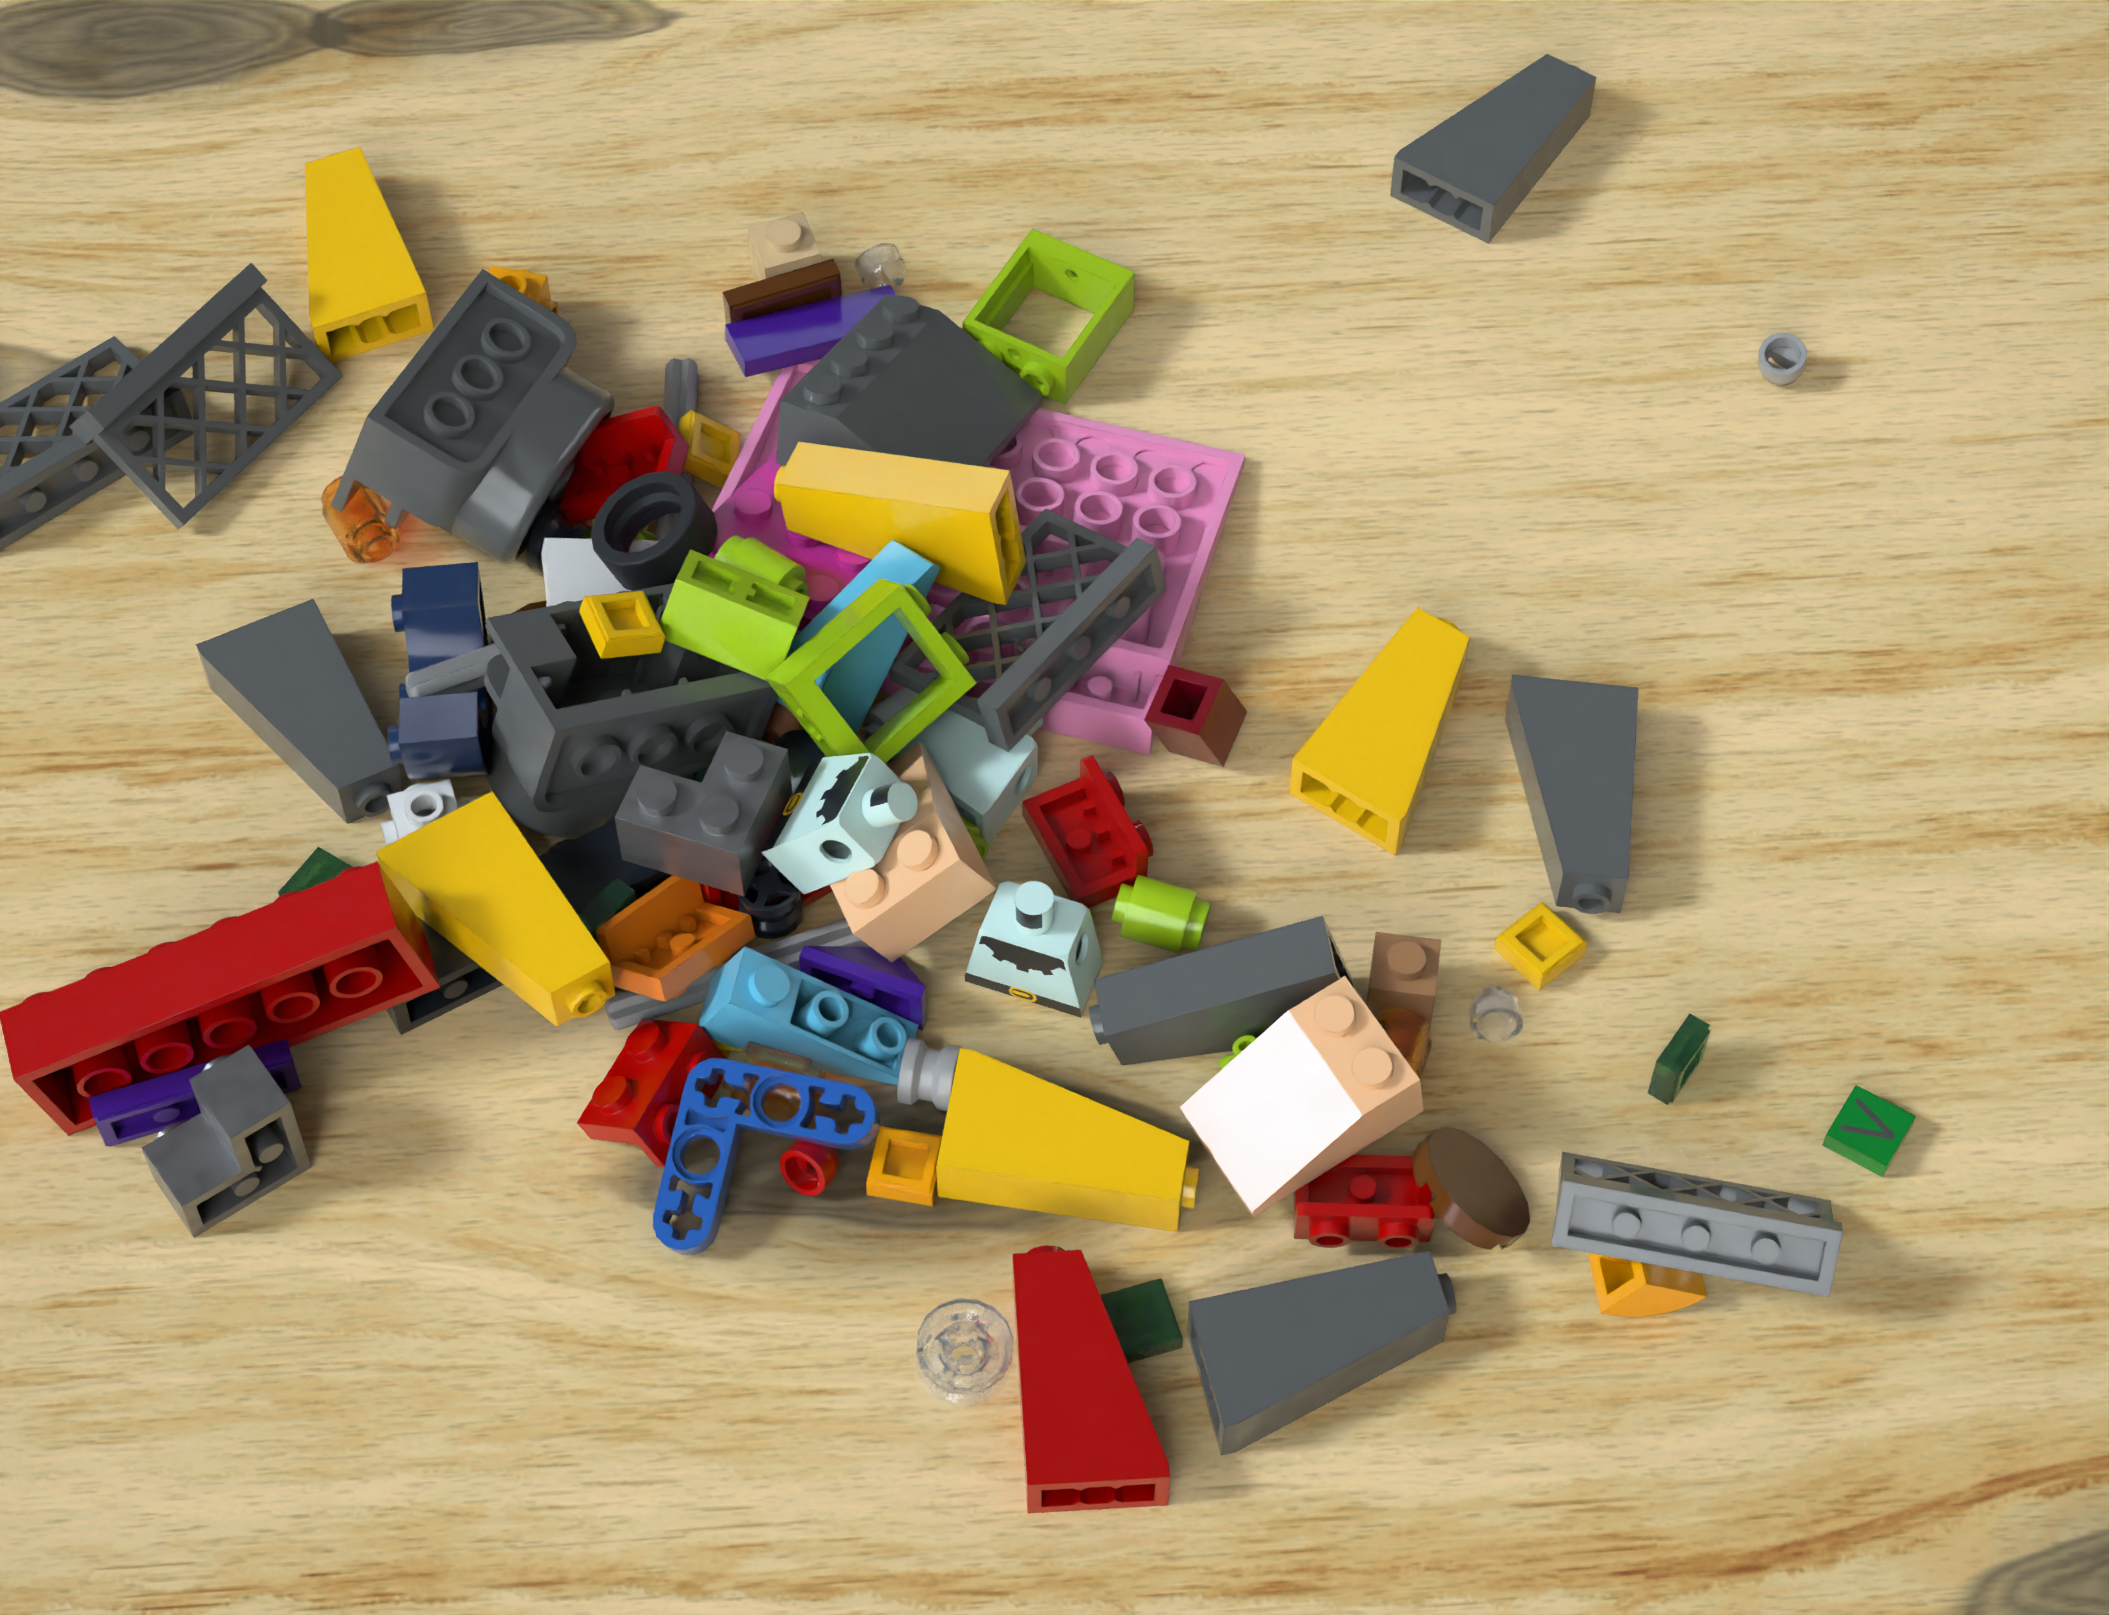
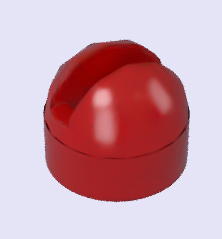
[779,1141,839,1196]

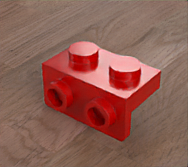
[560,405,690,524]
[1022,755,1154,908]
[577,1018,727,1167]
[1294,1154,1435,1250]

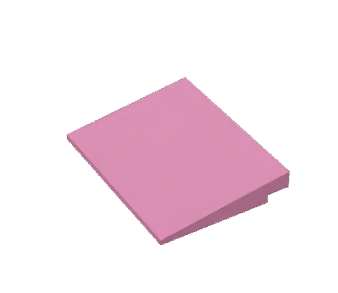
[712,359,1245,755]

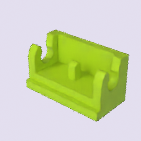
[660,549,810,681]

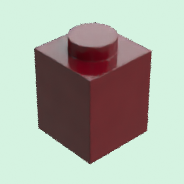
[1144,665,1247,767]

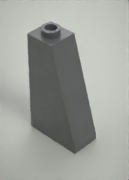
[1390,54,1596,244]
[196,598,404,824]
[1505,675,1639,914]
[1089,916,1354,1065]
[1187,1250,1456,1456]

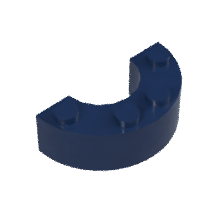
[388,562,494,782]

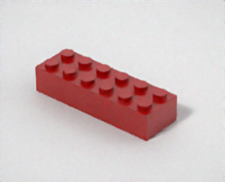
[0,861,441,1136]

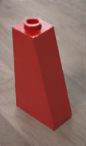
[1012,1245,1170,1514]

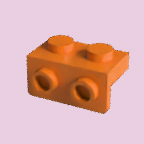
[596,875,756,1002]

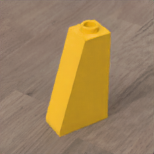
[305,146,434,363]
[774,442,1026,605]
[1289,607,1470,855]
[376,791,615,1027]
[936,1048,1200,1232]

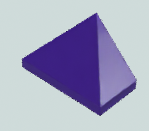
[799,946,928,1031]

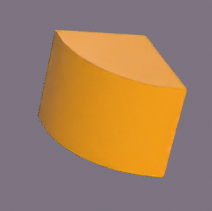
[1588,1253,1707,1317]

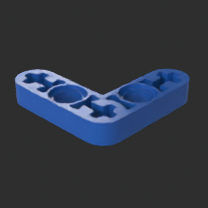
[653,1058,880,1255]

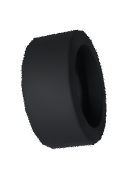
[591,471,718,591]

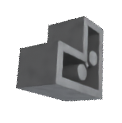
[615,731,792,896]
[142,1045,312,1238]

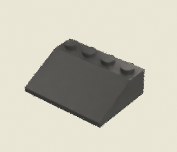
[776,294,1043,467]

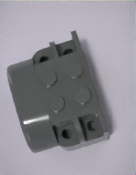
[331,269,614,564]
[484,583,778,839]

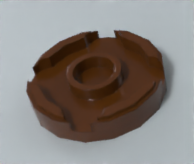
[1412,1126,1530,1250]

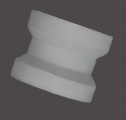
[897,1038,962,1111]

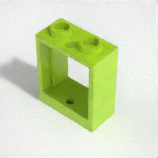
[962,228,1135,405]
[765,578,976,763]

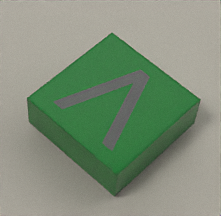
[1822,1085,1916,1177]

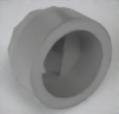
[1758,333,1807,386]

